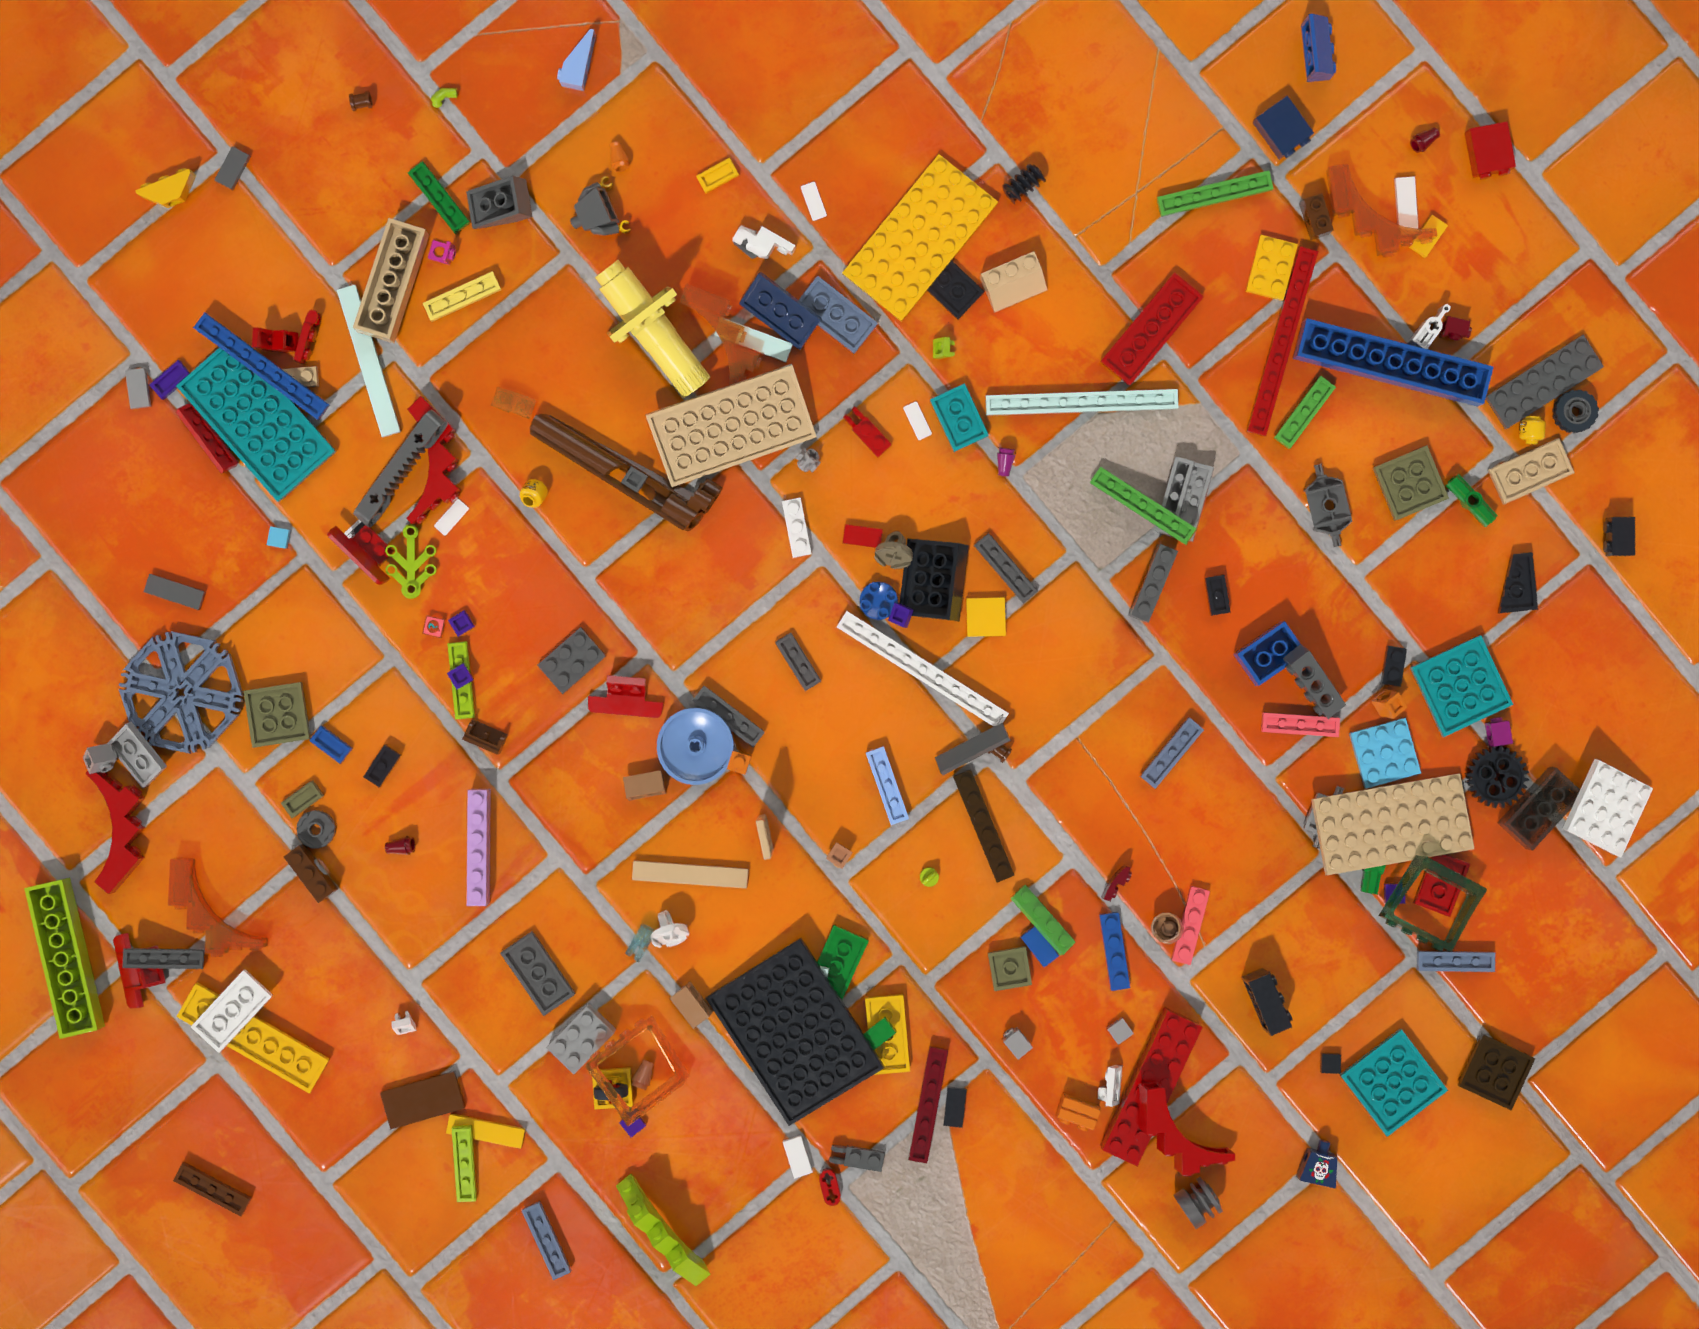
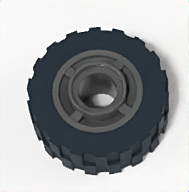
[1552,390,1599,433]

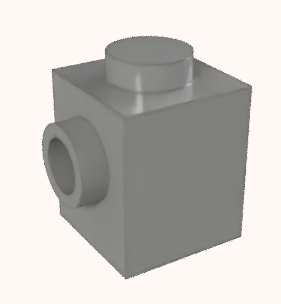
[83,743,117,774]

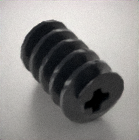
[1002,164,1046,204]

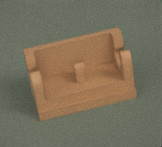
[623,770,666,801]
[670,982,713,1029]

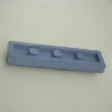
[1140,717,1204,789]
[1417,951,1495,972]
[522,1201,572,1280]

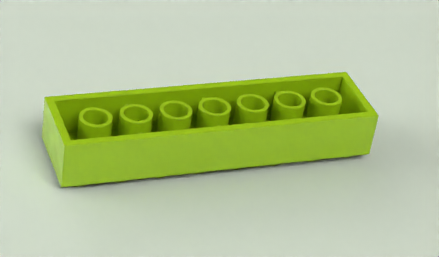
[24,877,105,1039]

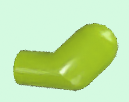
[431,88,458,108]

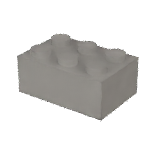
[546,1003,616,1074]

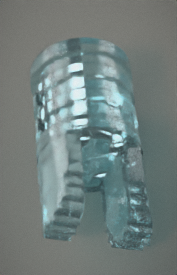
[625,924,655,962]

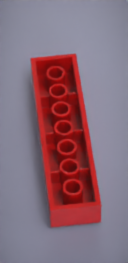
[1100,1007,1203,1167]

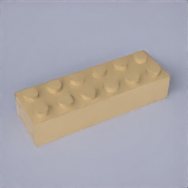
[353,218,429,344]

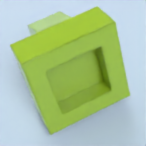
[933,337,955,359]

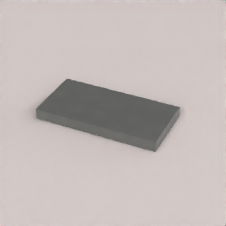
[500,931,576,1016]

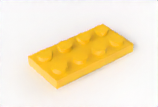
[865,994,910,1075]

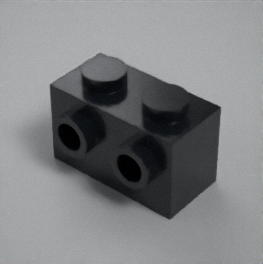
[1603,517,1635,556]

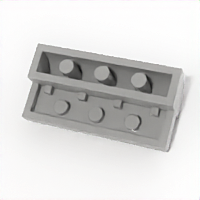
[1155,457,1214,542]

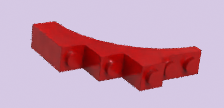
[406,396,461,525]
[85,770,145,894]
[1139,1082,1235,1176]

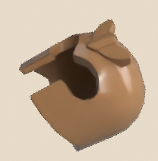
[1151,913,1184,944]

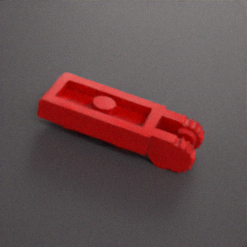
[293,309,322,364]
[843,406,892,458]

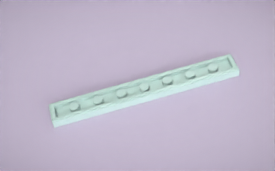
[337,285,401,437]

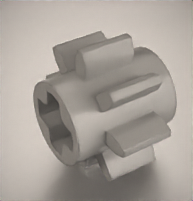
[796,448,821,472]

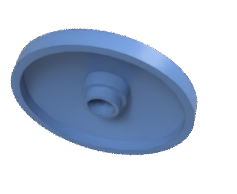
[657,708,734,785]

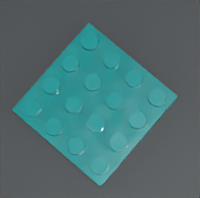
[1410,635,1513,737]
[1339,1029,1448,1137]

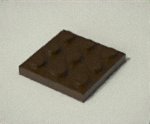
[1458,1033,1536,1111]

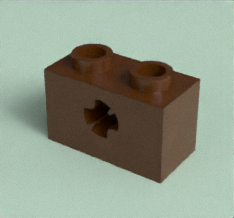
[1299,194,1334,240]

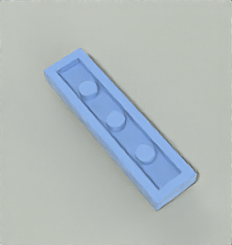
[866,746,909,825]

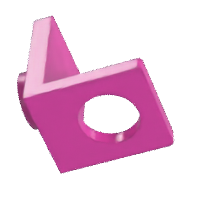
[428,240,456,265]

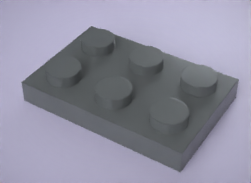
[537,627,606,694]

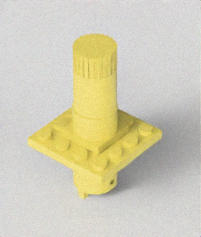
[595,260,710,398]

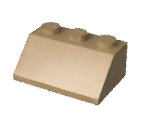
[980,251,1047,313]

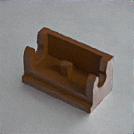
[462,719,509,755]

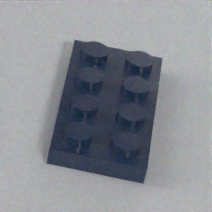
[739,272,822,350]

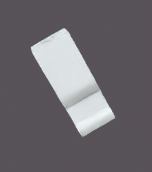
[1408,304,1451,349]

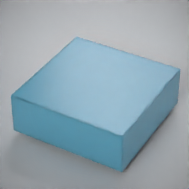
[267,526,291,549]

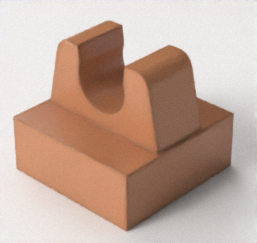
[826,842,852,869]

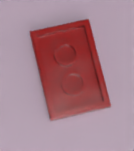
[1413,854,1470,917]

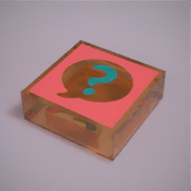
[422,615,446,638]

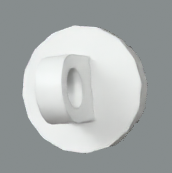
[650,910,689,948]

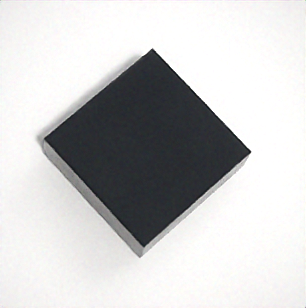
[1320,1053,1341,1074]

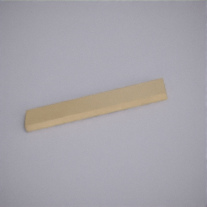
[632,860,748,888]

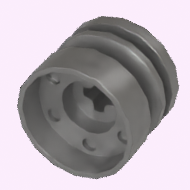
[1173,1177,1223,1229]

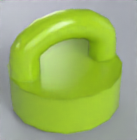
[920,867,939,887]

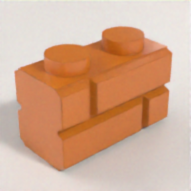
[1056,1093,1101,1131]

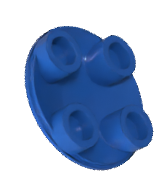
[860,582,898,620]

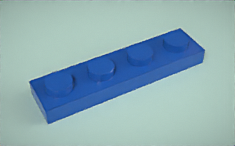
[1099,912,1130,991]

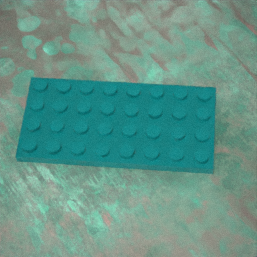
[176,347,337,502]

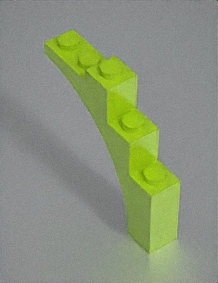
[616,1174,711,1286]

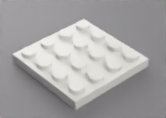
[1562,759,1653,858]

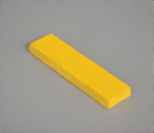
[446,1113,526,1149]

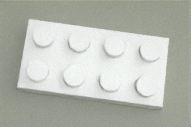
[191,969,273,1053]

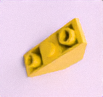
[135,168,196,208]

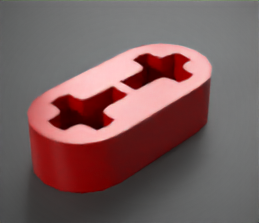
[819,1168,841,1206]

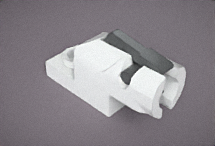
[732,225,796,259]

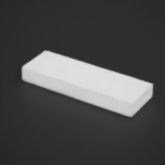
[1394,177,1419,237]

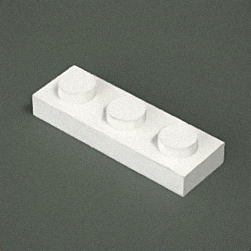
[782,498,811,558]

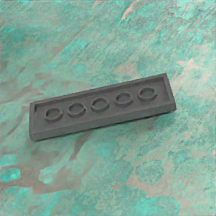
[1486,335,1604,429]

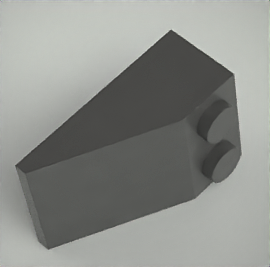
[466,176,533,229]

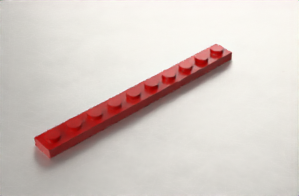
[1246,246,1319,437]

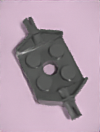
[1303,464,1352,547]

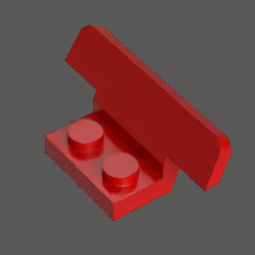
[327,525,395,585]
[588,675,664,718]
[113,933,166,1008]

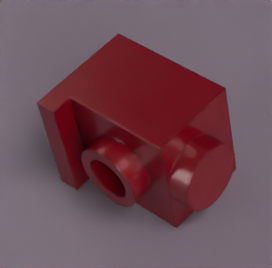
[1439,316,1472,341]

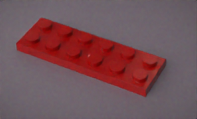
[1100,272,1204,386]

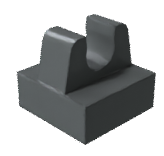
[621,466,648,493]

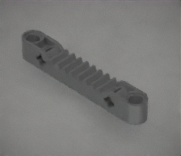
[353,410,448,527]

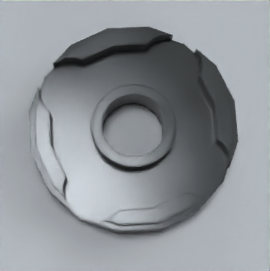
[296,810,336,848]

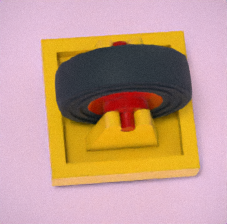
[592,1067,633,1109]

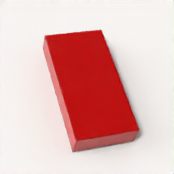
[842,524,883,548]

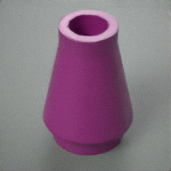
[997,448,1016,476]

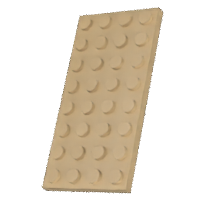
[646,364,817,487]
[1311,773,1474,875]

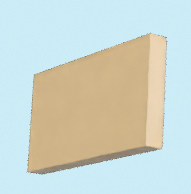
[1488,438,1575,505]
[756,814,774,860]

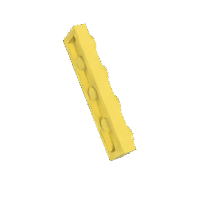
[423,271,501,322]

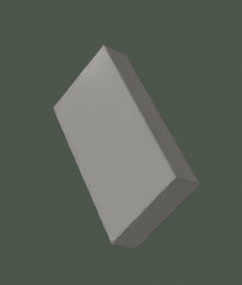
[125,368,151,409]

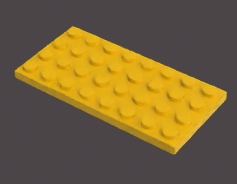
[842,154,998,322]

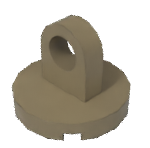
[874,531,913,569]

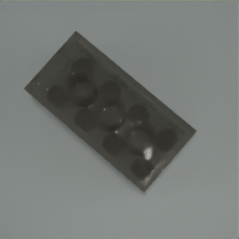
[1498,767,1580,851]

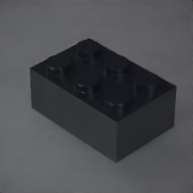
[1242,968,1293,1036]

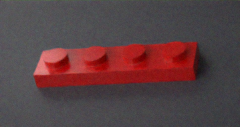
[176,403,238,474]

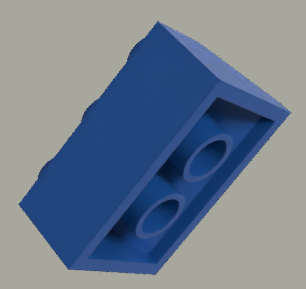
[1301,14,1336,82]

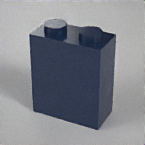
[1253,96,1314,160]

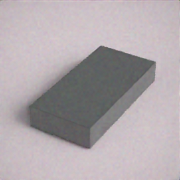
[215,146,251,190]

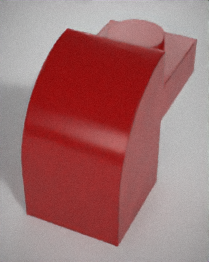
[252,327,298,352]

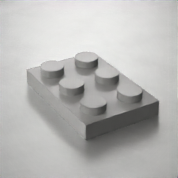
[107,722,167,788]

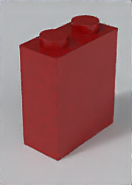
[1464,121,1516,180]

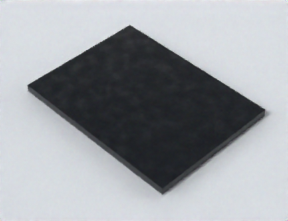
[706,938,885,1126]

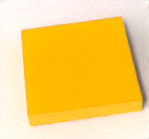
[966,597,1006,637]

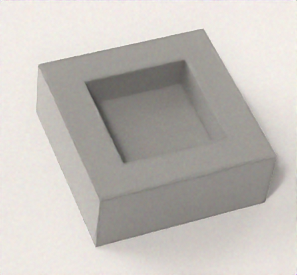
[1107,1017,1134,1045]

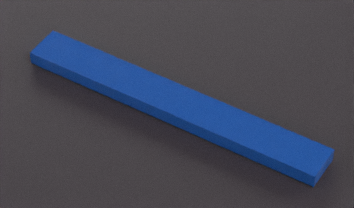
[193,312,330,420]

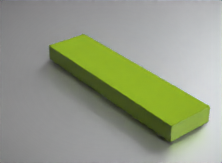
[447,641,475,720]
[452,1125,477,1202]

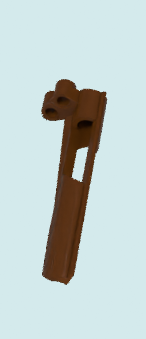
[530,414,723,531]

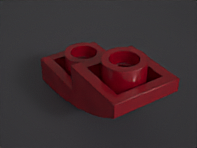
[1101,865,1132,902]

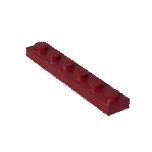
[908,1046,948,1164]

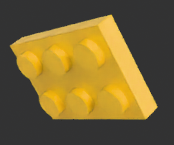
[1245,235,1298,301]

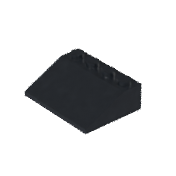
[900,538,969,622]

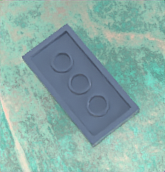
[799,276,878,354]

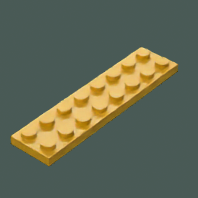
[176,982,330,1093]

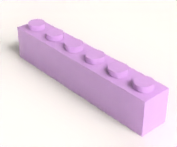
[467,789,491,906]

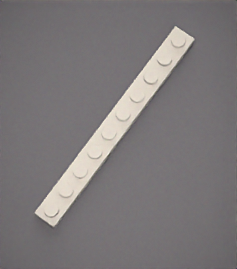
[837,611,1009,727]

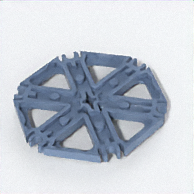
[119,631,244,754]

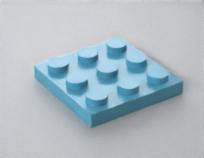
[1349,718,1421,789]

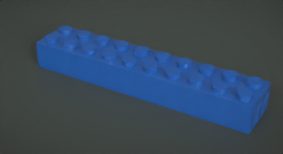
[1293,318,1494,407]

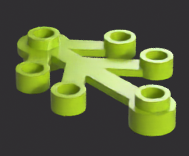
[385,524,436,599]

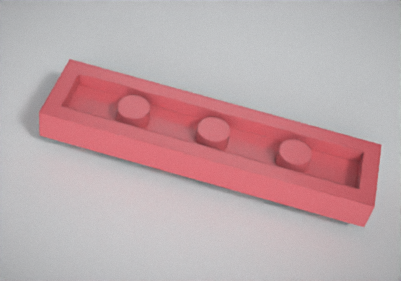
[1261,713,1340,737]
[1171,886,1210,965]

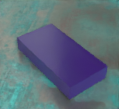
[149,360,190,400]

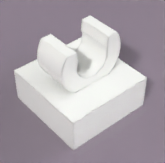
[391,1011,416,1035]

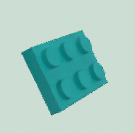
[930,383,989,452]

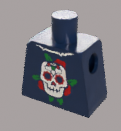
[1296,1140,1337,1189]

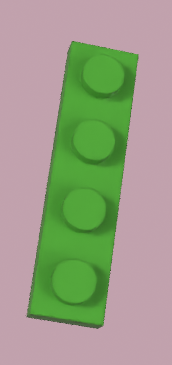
[1274,376,1336,449]
[1010,885,1075,956]

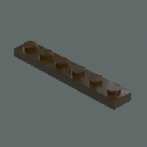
[953,769,1015,883]

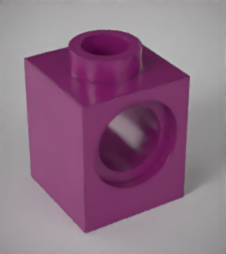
[1485,717,1513,746]

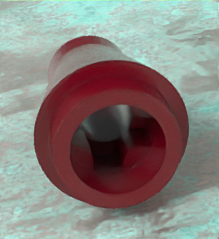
[1410,127,1440,153]
[385,836,415,855]

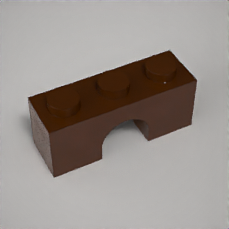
[284,844,338,903]

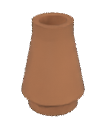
[632,1060,654,1090]

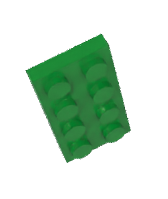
[817,925,869,1000]

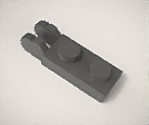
[829,1145,885,1172]

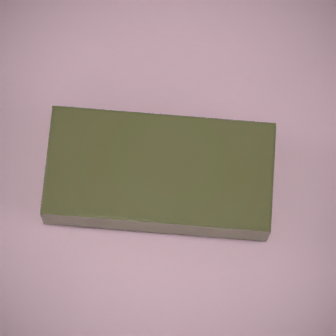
[281,780,324,818]

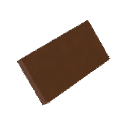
[380,1071,465,1130]

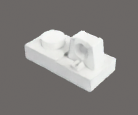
[1098,1065,1122,1107]

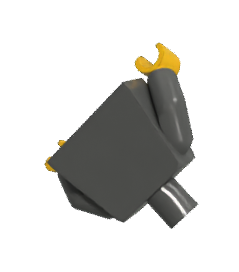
[570,176,631,236]

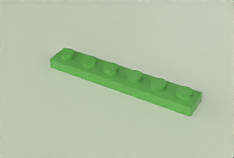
[1156,171,1274,217]
[1090,467,1197,545]

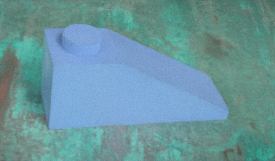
[557,29,596,91]

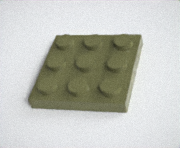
[1373,446,1449,521]
[243,682,311,748]

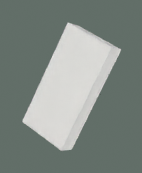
[783,1135,813,1179]

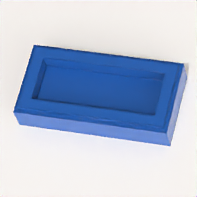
[309,725,353,764]
[1020,926,1059,967]

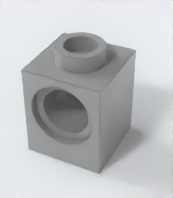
[1002,1027,1033,1060]

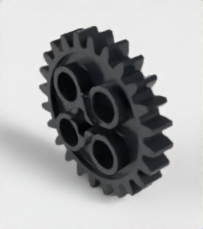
[1465,746,1529,808]

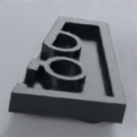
[1498,552,1538,613]

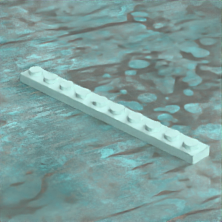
[985,389,1178,416]

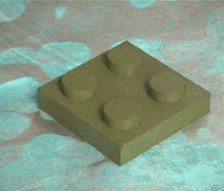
[988,946,1032,991]

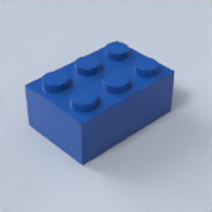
[1233,621,1300,686]

